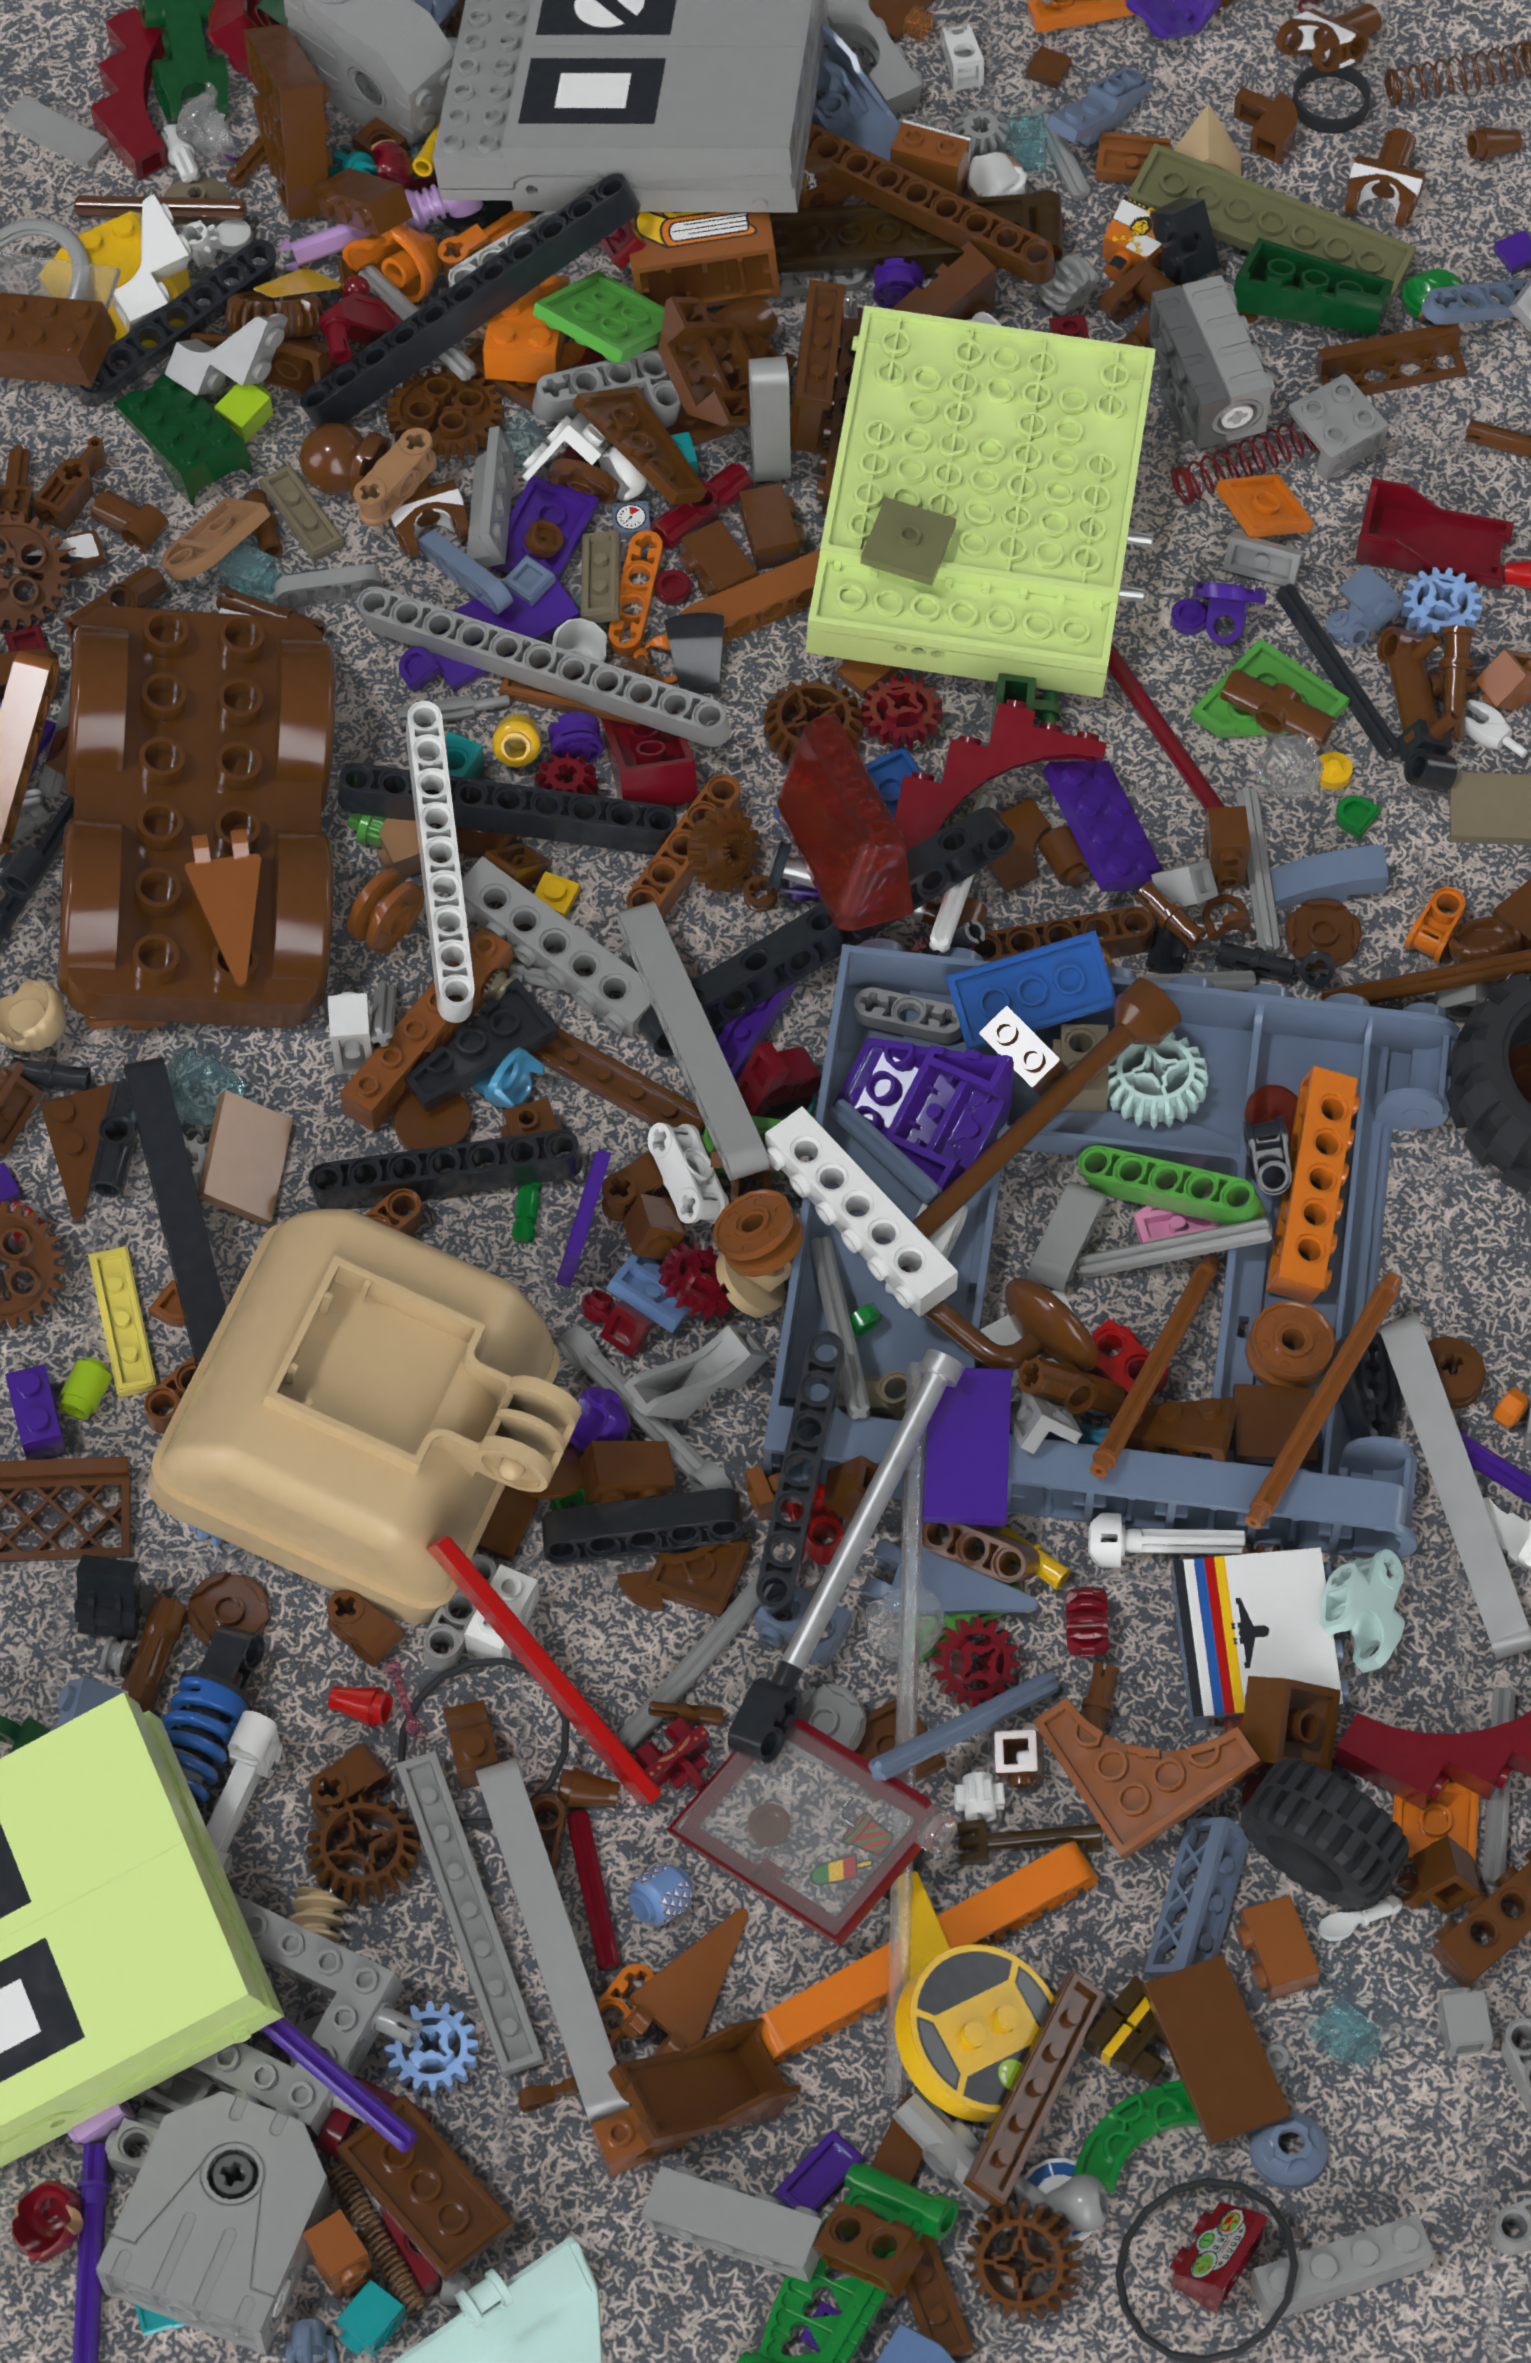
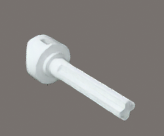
[1088,1513,1245,1568]

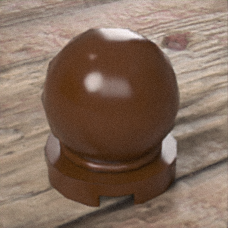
[298,423,391,503]

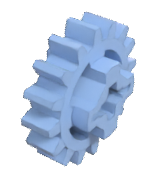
[1401,567,1482,640]
[385,2001,479,2097]

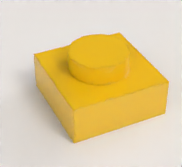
[534,871,581,918]

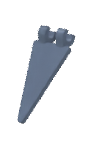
[862,1541,1038,1617]

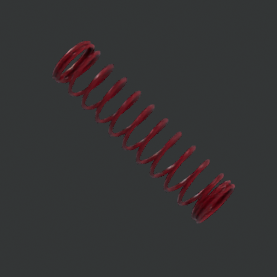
[1171,419,1320,505]

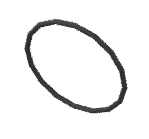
[398,1657,570,1827]
[1115,2177,1299,2363]

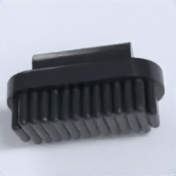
[1145,911,1196,974]

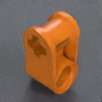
[1404,887,1466,964]

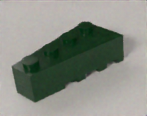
[1233,237,1394,335]

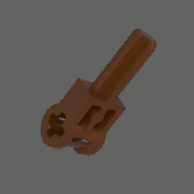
[0,445,34,524]

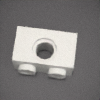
[328,992,374,1074]

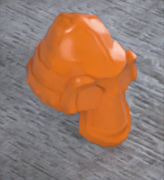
[342,221,442,303]

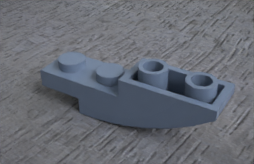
[1046,67,1153,147]

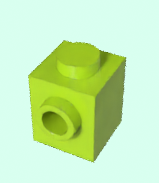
[214,383,273,444]

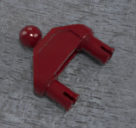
[318,275,403,363]

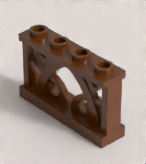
[790,279,846,453]

